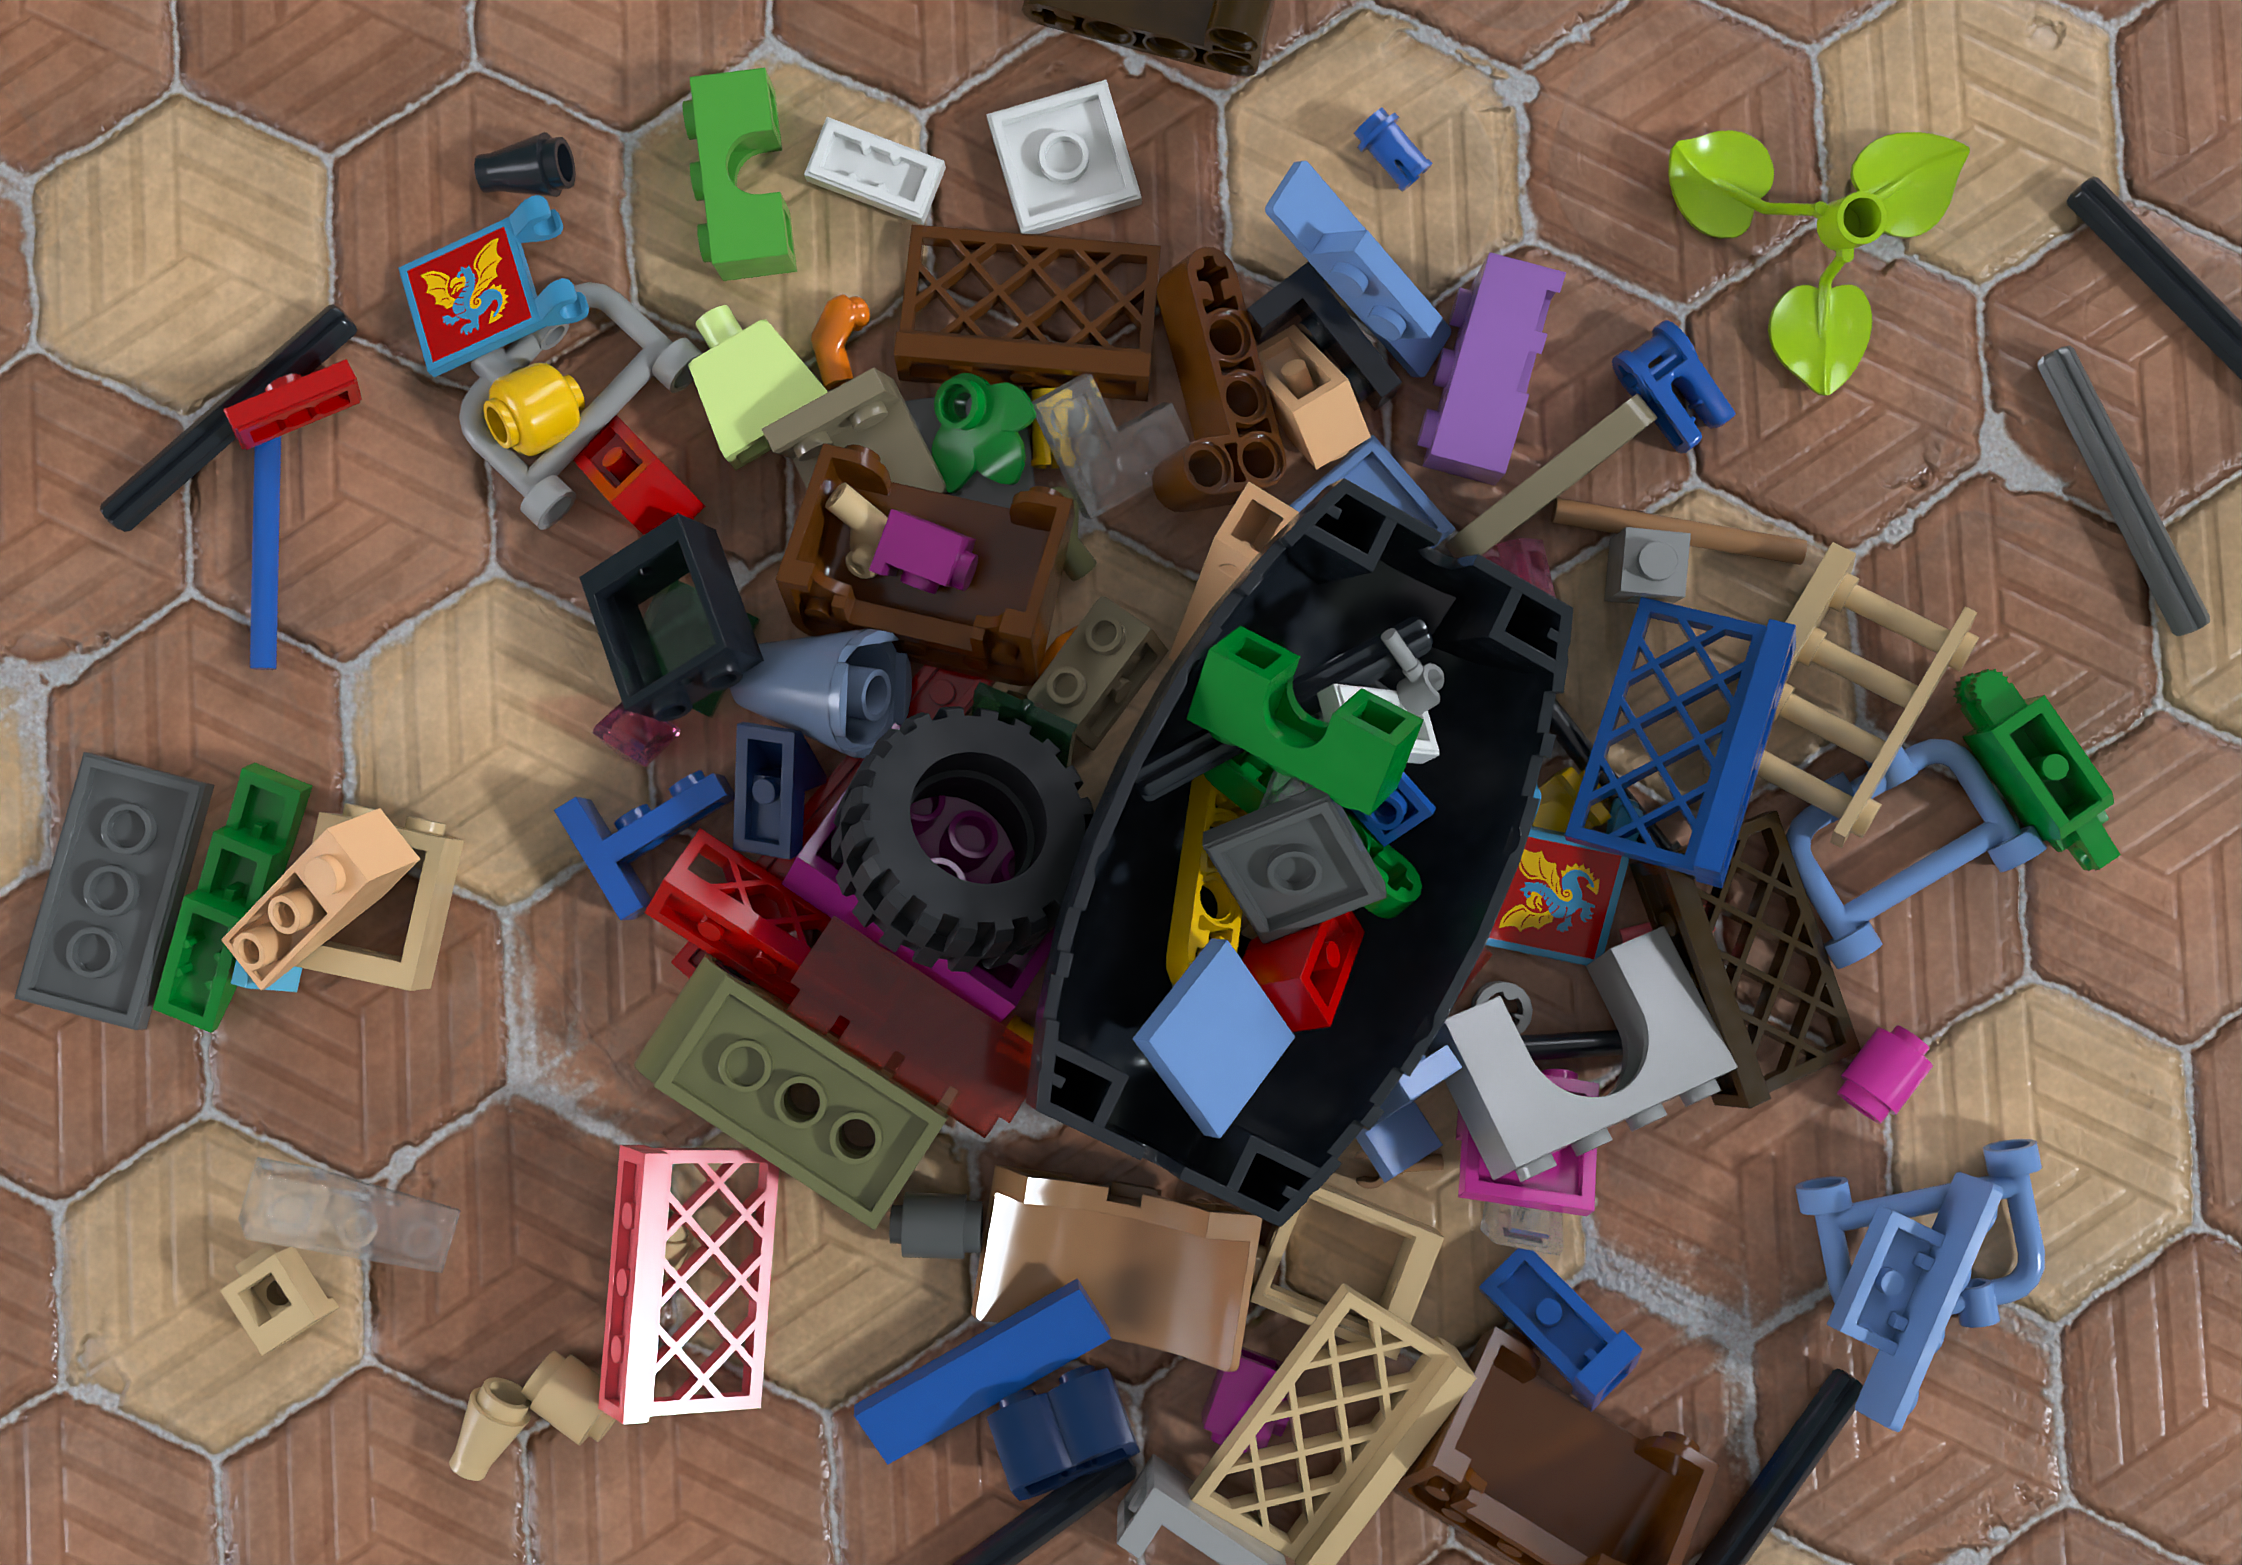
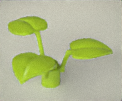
[1668,130,1970,396]

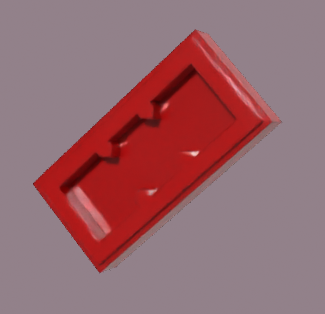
[223,359,362,450]

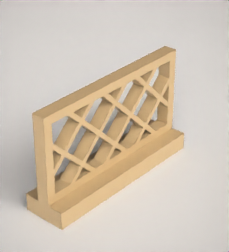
[1188,1283,1477,1565]

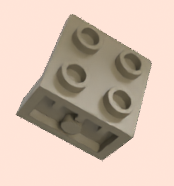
[762,367,947,494]

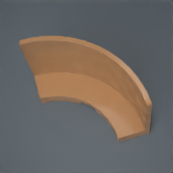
[971,1165,1262,1372]

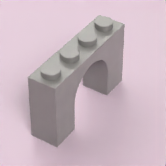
[1429,926,1738,1182]

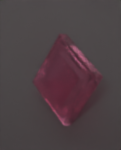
[592,702,681,767]

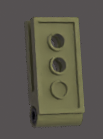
[634,954,951,1230]

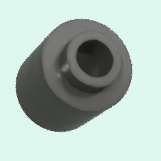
[889,1192,983,1259]

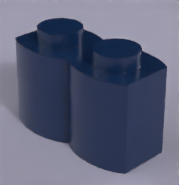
[987,1365,1140,1501]

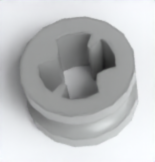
[1471,980,1533,1034]

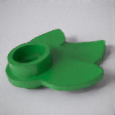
[931,373,1036,493]

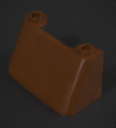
[775,443,1075,686]
[1396,1326,1720,1565]

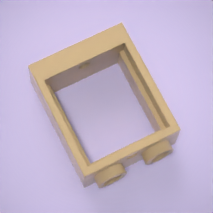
[295,803,464,991]
[1250,1183,1444,1361]

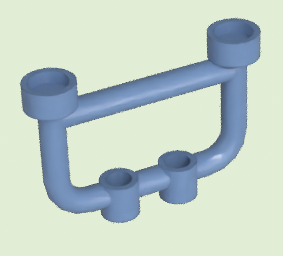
[1786,739,2047,969]
[1795,1139,2045,1328]

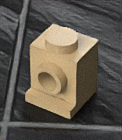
[220,1245,339,1356]

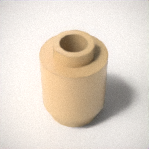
[521,1350,616,1446]

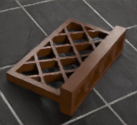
[894,224,1161,402]

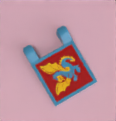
[398,195,589,377]
[1486,785,1643,966]

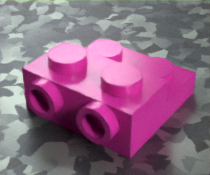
[1456,1069,1599,1217]

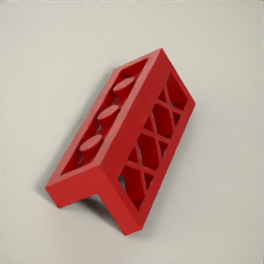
[644,828,912,1051]

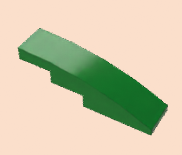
[153,762,313,1033]

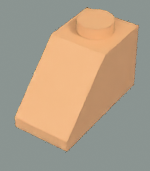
[1256,325,1371,470]

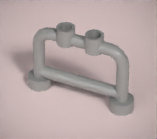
[459,282,703,530]

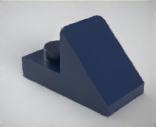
[733,722,827,860]

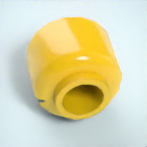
[483,363,585,456]

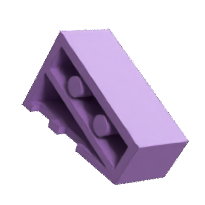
[1417,252,1566,486]

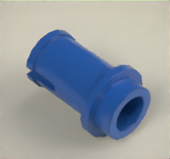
[1354,107,1433,192]

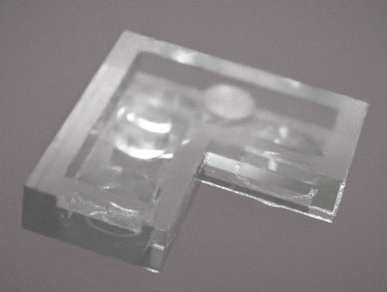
[1032,374,1190,519]

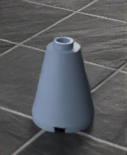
[730,629,912,758]

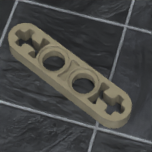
[1445,393,1658,558]

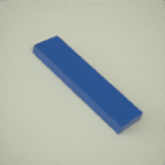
[854,1278,1111,1465]

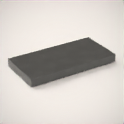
[14,752,215,1030]

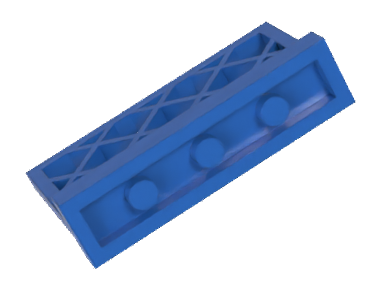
[1564,597,1796,888]

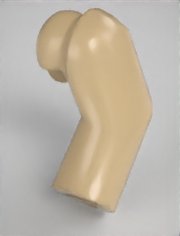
[825,482,888,579]

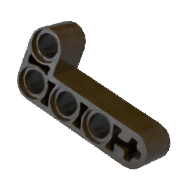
[1022,0,1275,76]

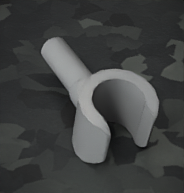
[1381,628,1444,715]

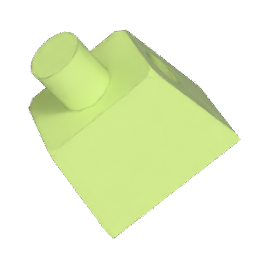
[688,305,828,470]

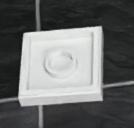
[986,80,1142,235]

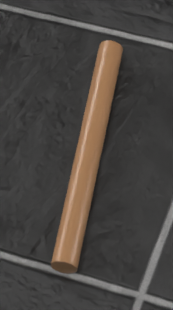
[1551,498,1807,565]

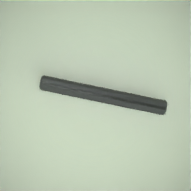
[2037,345,2210,636]

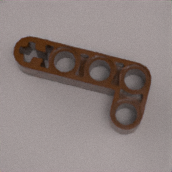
[1152,246,1287,512]

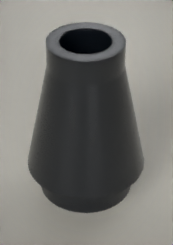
[474,132,576,197]

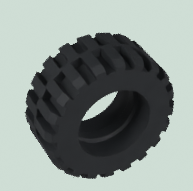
[831,706,1094,972]

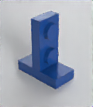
[554,770,735,920]
[1479,1242,1643,1412]

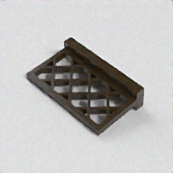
[1629,810,1861,1109]

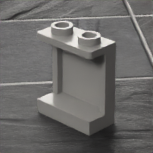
[1117,1454,1286,1565]

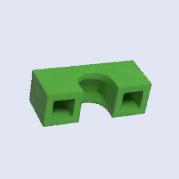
[682,67,797,281]

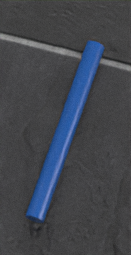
[250,436,281,670]

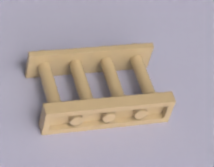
[1703,542,1980,848]

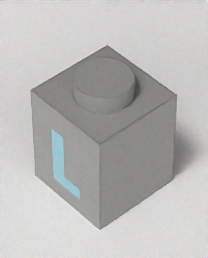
[1604,527,1691,605]

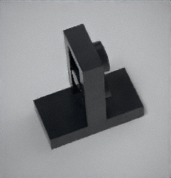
[1246,261,1402,411]

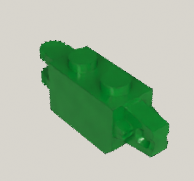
[1953,669,2121,871]

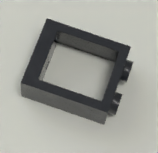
[579,513,764,722]

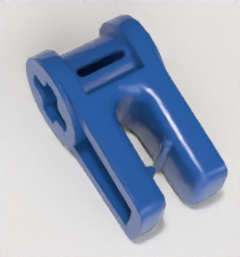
[1612,320,1736,454]

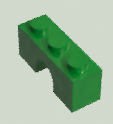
[1187,626,1424,816]

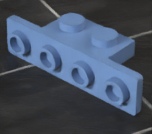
[1265,161,1451,377]
[1826,1172,2004,1432]

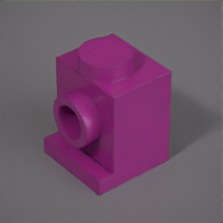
[869,509,978,594]

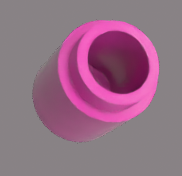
[1837,1025,1933,1124]

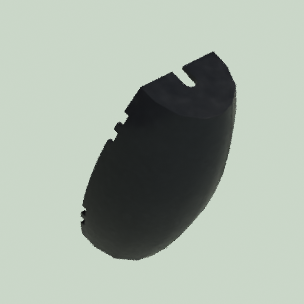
[1026,478,1574,1227]

